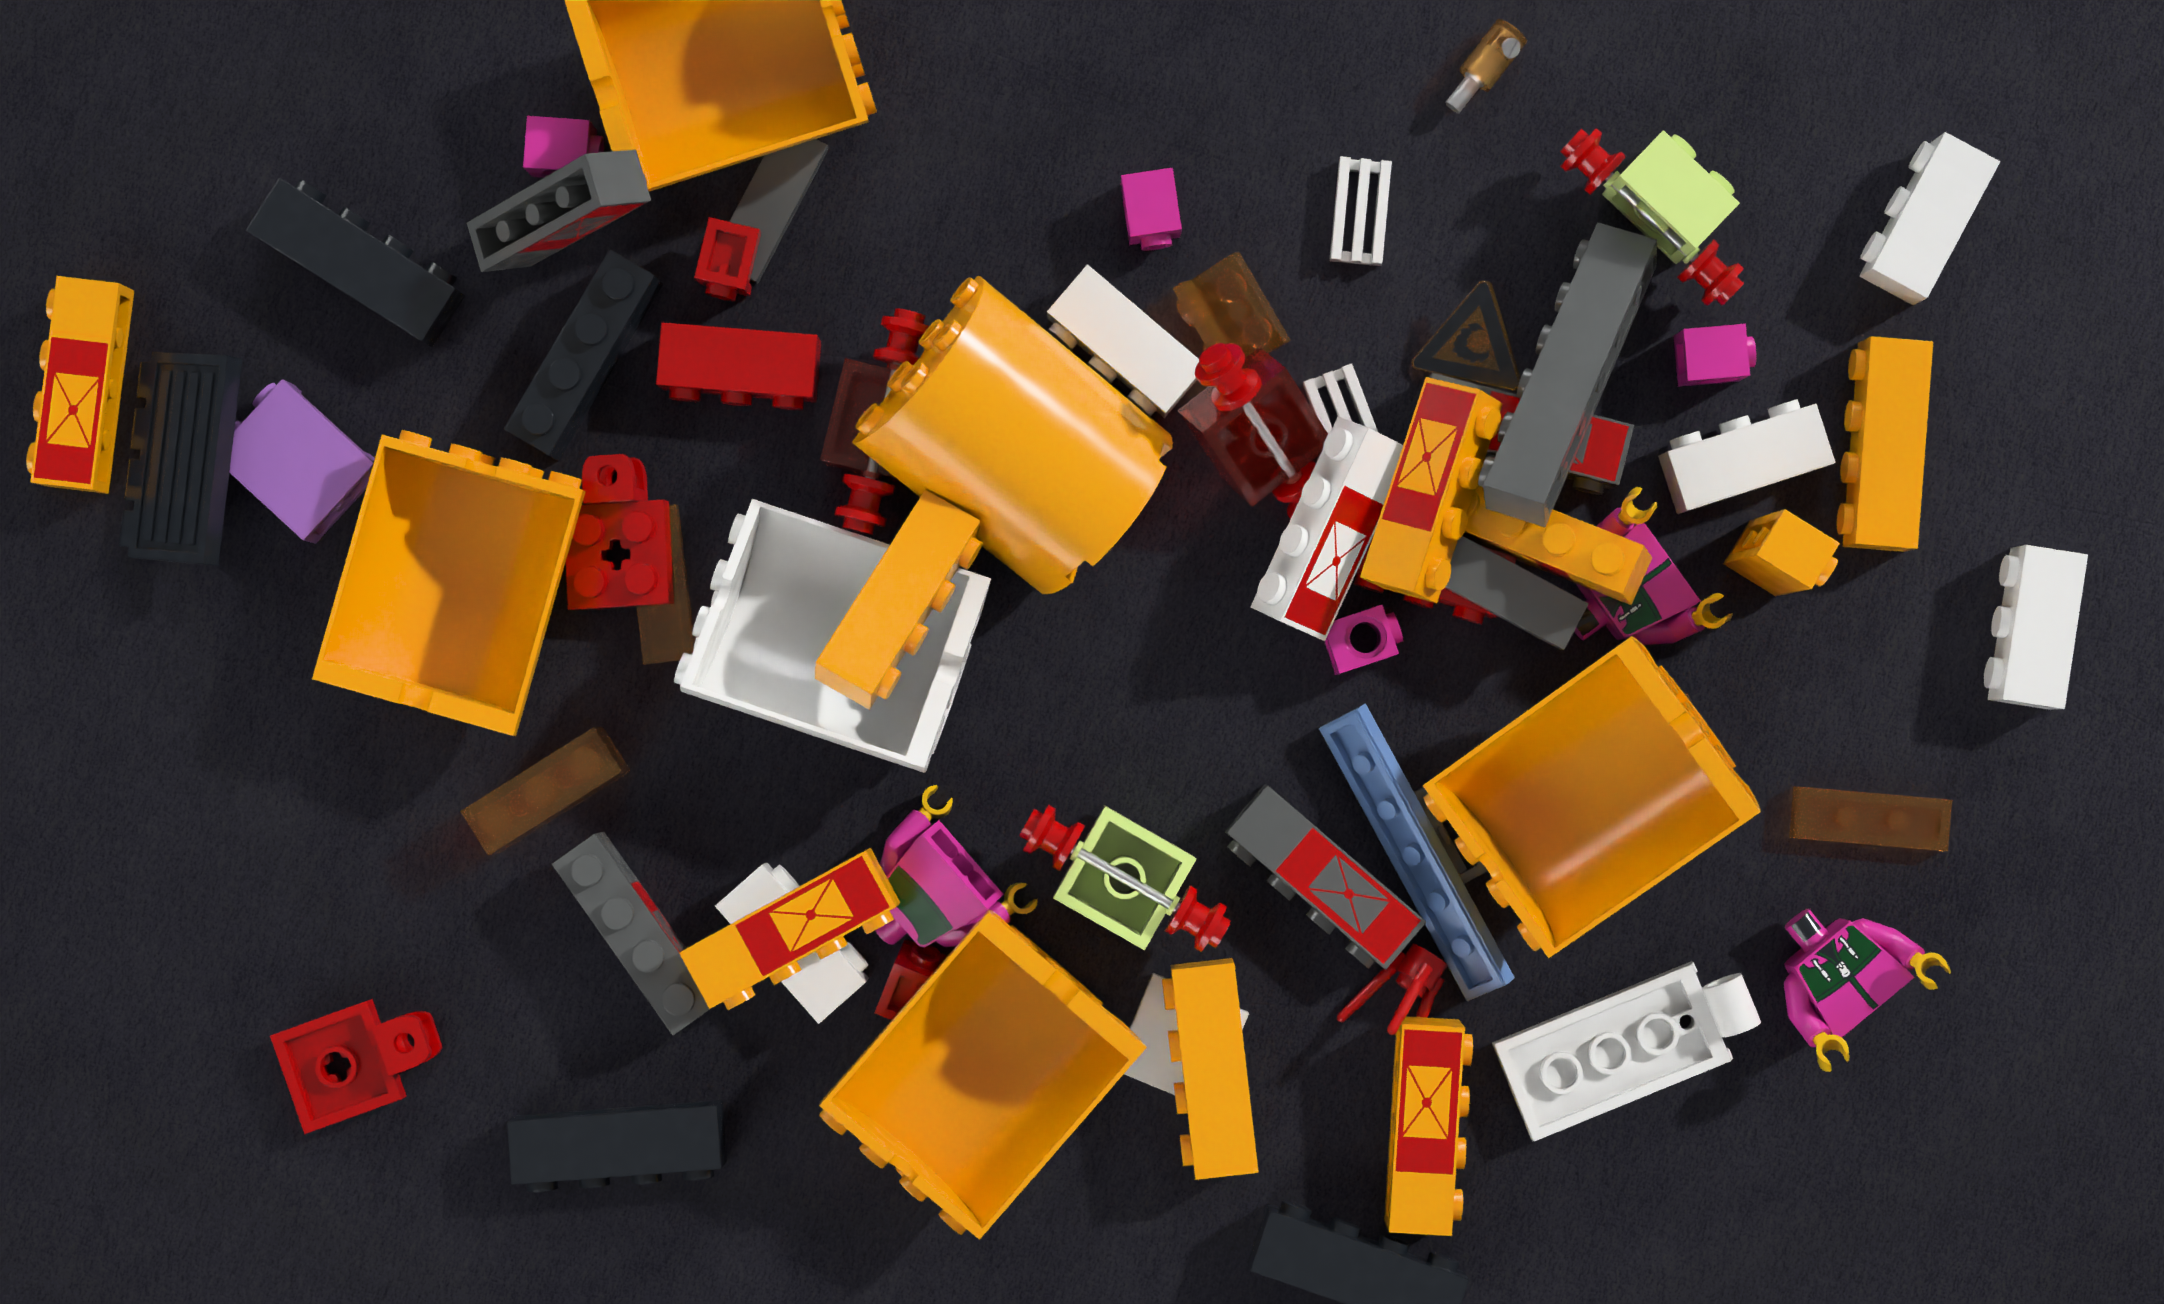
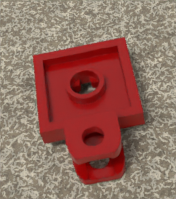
[566,454,674,610]
[270,999,442,1134]

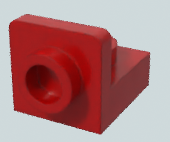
[694,217,762,301]
[874,940,947,1020]

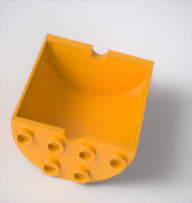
[564,0,877,191]
[852,276,1173,594]
[312,430,585,736]
[1423,636,1761,958]
[819,909,1147,1240]

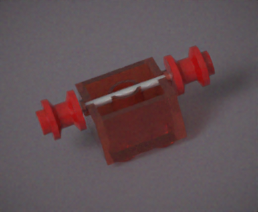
[820,308,929,535]
[1178,343,1328,519]

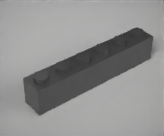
[1478,222,1657,528]

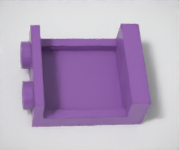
[229,379,375,544]

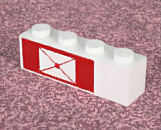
[1251,417,1403,641]

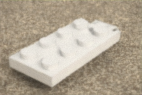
[1492,961,1761,1141]

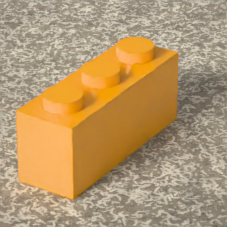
[1723,509,1840,596]

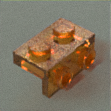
[1173,252,1291,369]

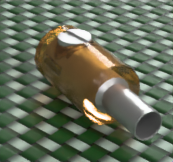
[1445,19,1527,113]

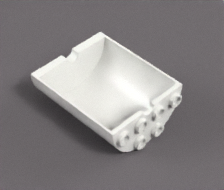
[674,499,991,773]

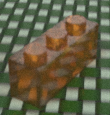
[460,727,630,856]

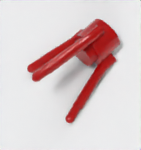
[1337,943,1448,1035]

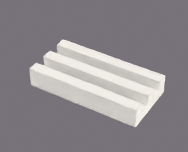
[1330,156,1392,266]
[1302,363,1378,441]

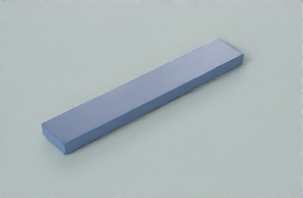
[1319,703,1515,1001]

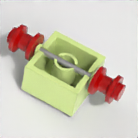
[1560,128,1744,306]
[1019,805,1231,952]

